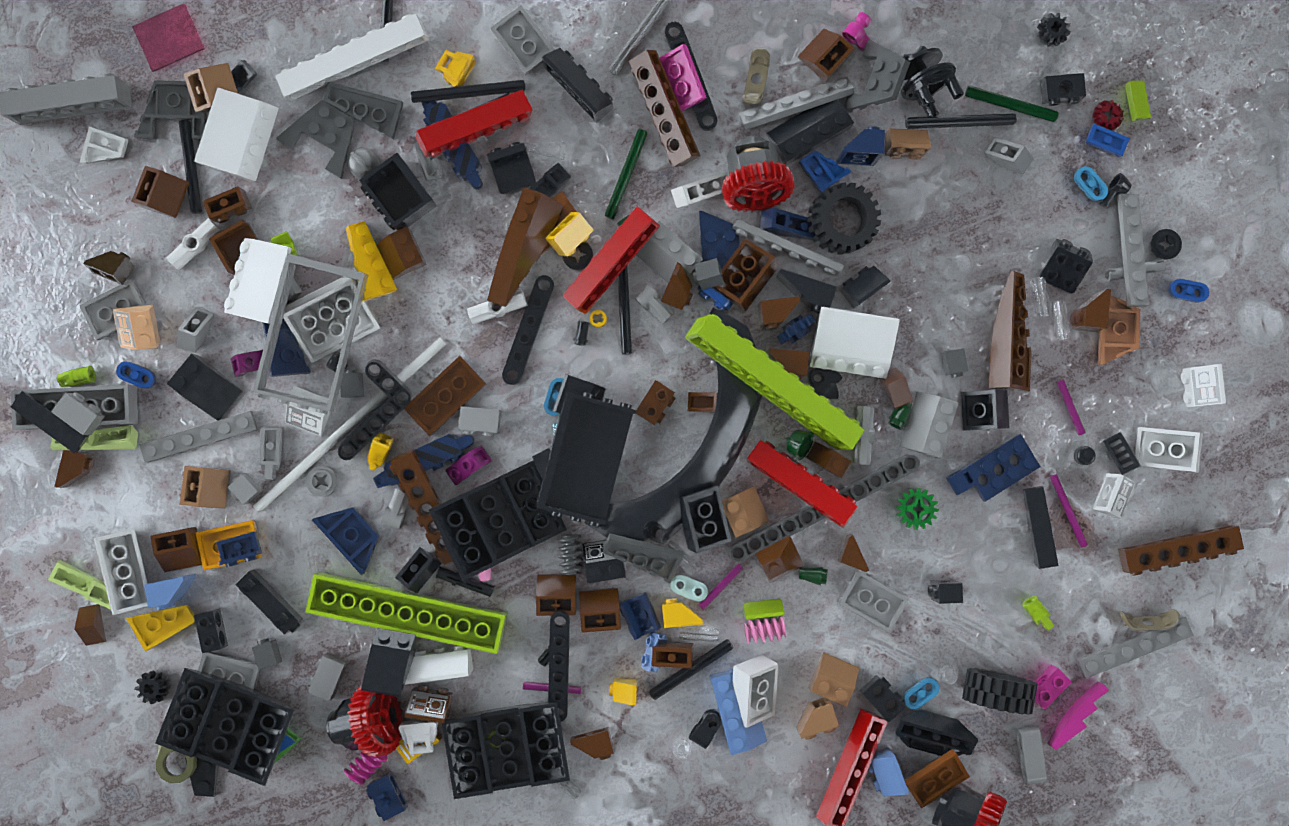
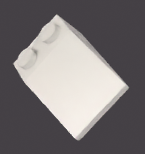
[1135,427,1203,473]
[733,655,778,728]

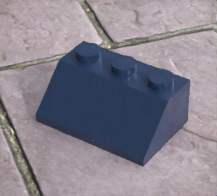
[836,126,885,166]

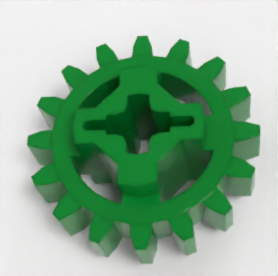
[895,488,939,530]

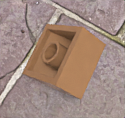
[722,486,769,538]
[808,652,859,707]

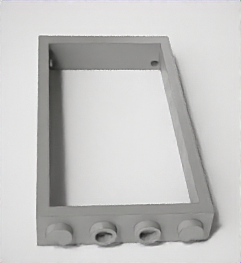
[253,254,368,414]

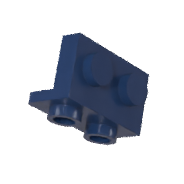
[216,531,262,568]
[619,592,662,640]

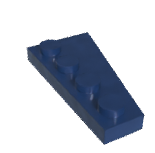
[262,318,311,377]

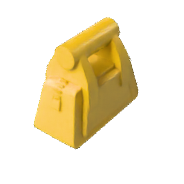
[434,49,476,87]
[368,432,395,471]

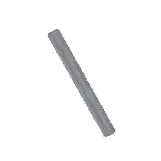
[609,0,670,76]

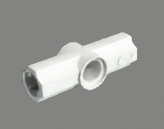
[166,218,221,270]
[467,289,528,325]

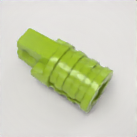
[56,366,96,387]
[1022,595,1054,631]

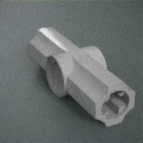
[853,406,875,465]

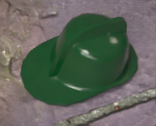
[786,430,814,460]

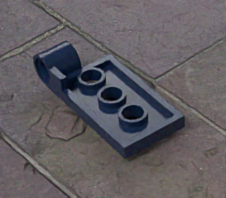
[946,434,1041,502]

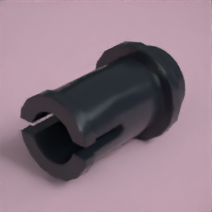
[573,321,590,346]

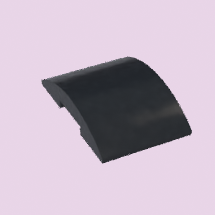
[429,460,567,581]
[155,668,295,786]
[442,702,570,799]

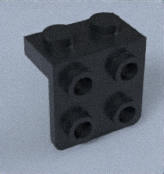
[487,142,536,194]
[1039,238,1093,293]

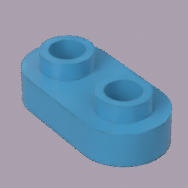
[1074,166,1108,202]
[544,378,564,416]
[903,677,940,710]

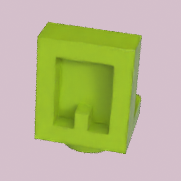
[270,231,298,256]

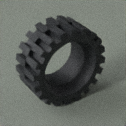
[807,182,881,255]
[962,668,1038,715]

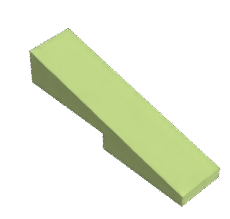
[50,425,138,450]
[48,560,121,614]

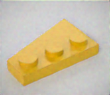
[126,604,195,652]

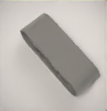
[1017,726,1047,785]

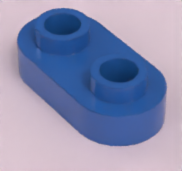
[1168,279,1209,303]
[697,285,733,311]
[116,361,156,389]

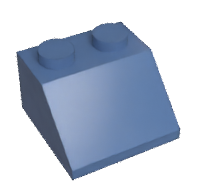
[144,573,197,610]
[868,747,909,797]

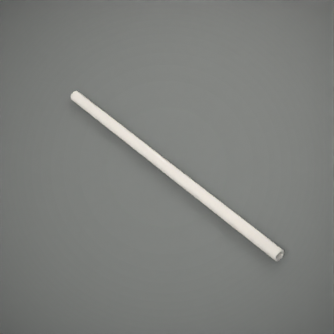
[253,338,446,512]

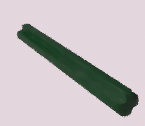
[965,85,1059,122]
[605,129,647,219]

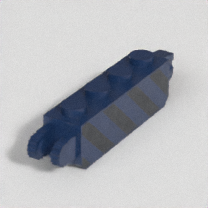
[421,101,483,190]
[373,434,475,488]

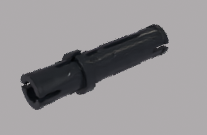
[436,566,495,597]

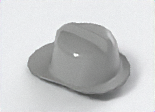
[347,147,383,180]

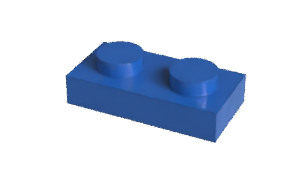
[1085,124,1130,157]

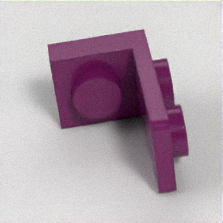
[231,350,263,377]
[445,445,492,485]

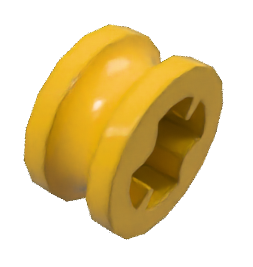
[590,310,607,328]

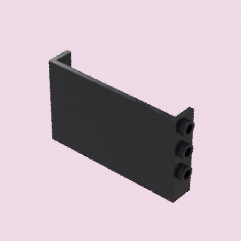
[536,392,636,527]

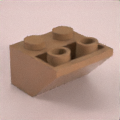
[183,63,238,112]
[885,128,931,160]
[179,466,231,509]
[796,697,839,740]

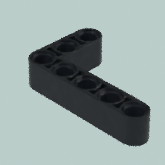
[338,359,412,461]

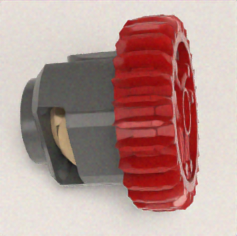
[722,136,795,213]

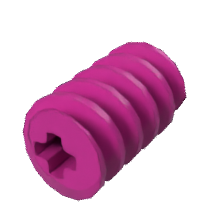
[344,751,388,785]

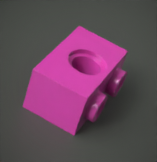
[1035,665,1072,710]

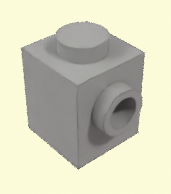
[227,474,263,505]

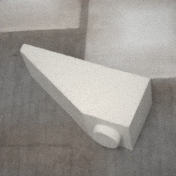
[671,170,729,208]

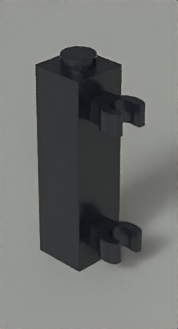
[235,569,303,635]

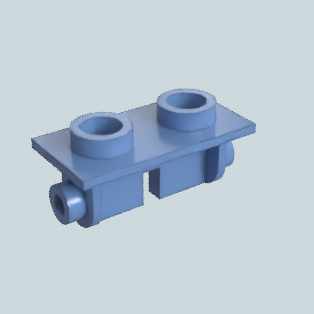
[641,631,667,673]

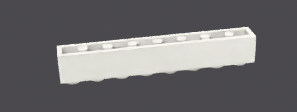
[275,14,429,101]

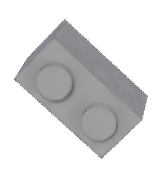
[51,392,105,435]
[458,406,501,437]
[308,653,348,702]

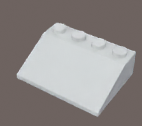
[194,88,279,182]
[224,238,292,324]
[283,277,380,363]
[809,307,900,379]

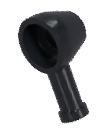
[1100,173,1132,209]

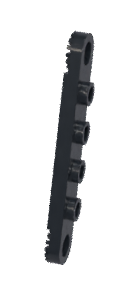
[665,21,718,131]
[502,275,554,385]
[548,610,570,722]

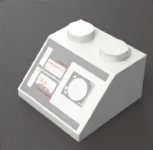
[1181,364,1226,407]
[285,386,331,436]
[1093,474,1135,519]

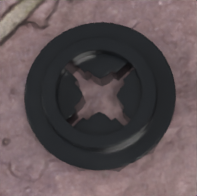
[1149,229,1182,260]
[562,241,593,271]

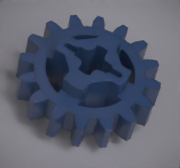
[777,314,817,345]

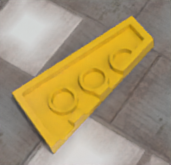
[346,221,397,303]

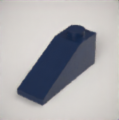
[759,208,816,240]

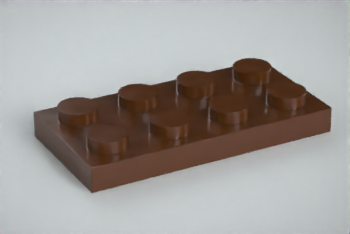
[404,356,486,437]

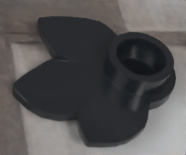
[808,368,843,399]

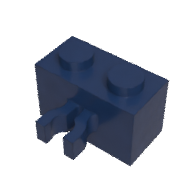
[366,771,408,821]

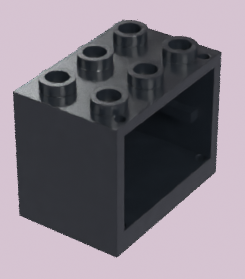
[359,153,437,231]

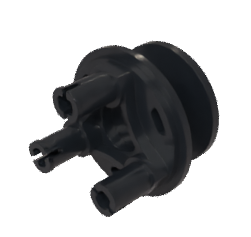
[901,46,964,117]

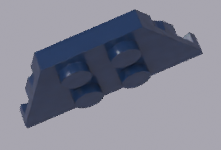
[699,211,740,269]
[312,507,380,575]

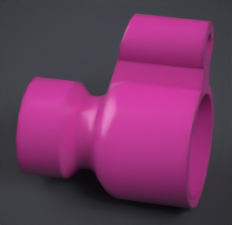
[842,12,872,51]

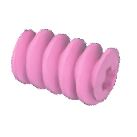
[744,616,786,644]

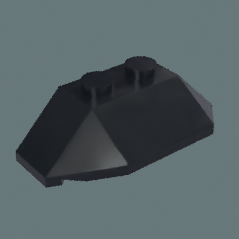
[895,709,978,756]

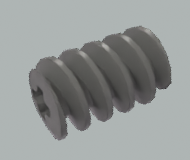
[557,534,584,575]

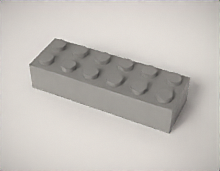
[0,74,132,125]
[11,385,138,430]

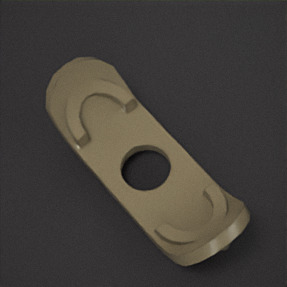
[743,48,770,104]
[1120,609,1180,631]

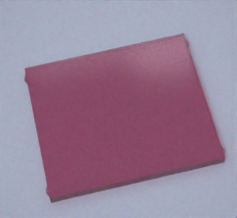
[132,3,205,72]

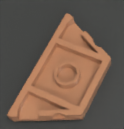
[1098,290,1141,365]

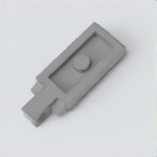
[259,426,283,480]

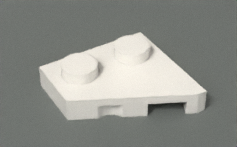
[80,126,129,163]

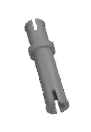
[1105,259,1166,282]

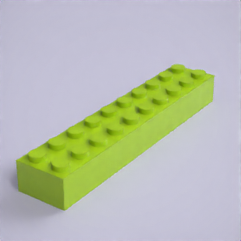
[685,314,864,450]
[305,572,508,654]

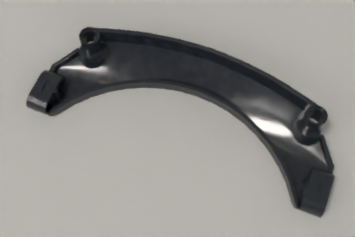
[584,307,762,544]

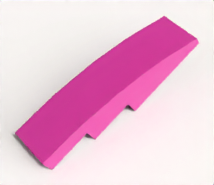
[1048,681,1109,750]

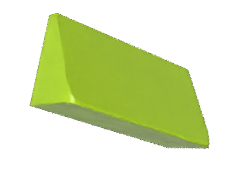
[1125,80,1151,122]
[743,598,785,620]

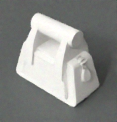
[399,720,438,755]

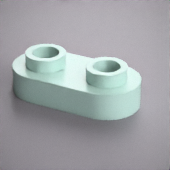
[670,574,708,601]

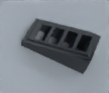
[1103,432,1141,475]

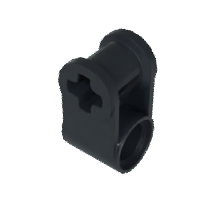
[688,709,721,749]

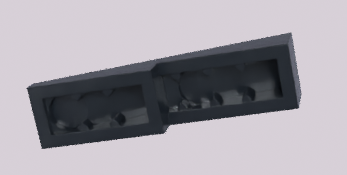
[10,391,89,453]
[1023,486,1059,569]

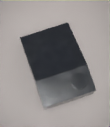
[776,269,837,314]
[167,354,243,421]
[681,485,732,553]
[361,628,417,697]

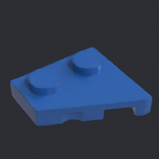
[798,150,851,194]

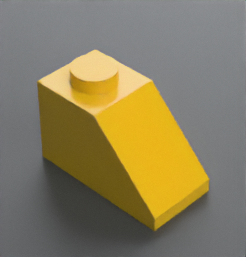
[662,598,703,628]
[609,678,637,705]

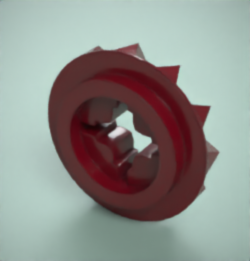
[1093,100,1124,131]

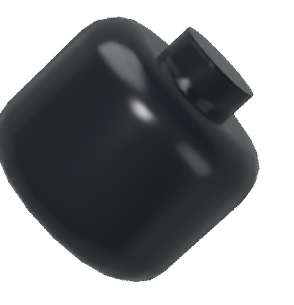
[326,351,348,373]
[1074,446,1096,465]

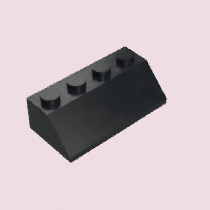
[542,48,613,123]
[766,100,854,166]

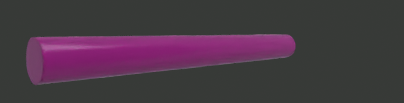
[1049,474,1088,548]

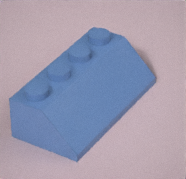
[710,669,767,755]

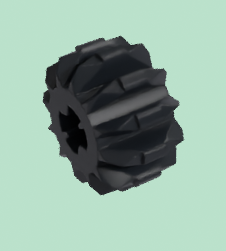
[1037,13,1071,47]
[134,670,171,704]

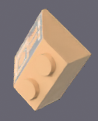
[113,305,161,350]

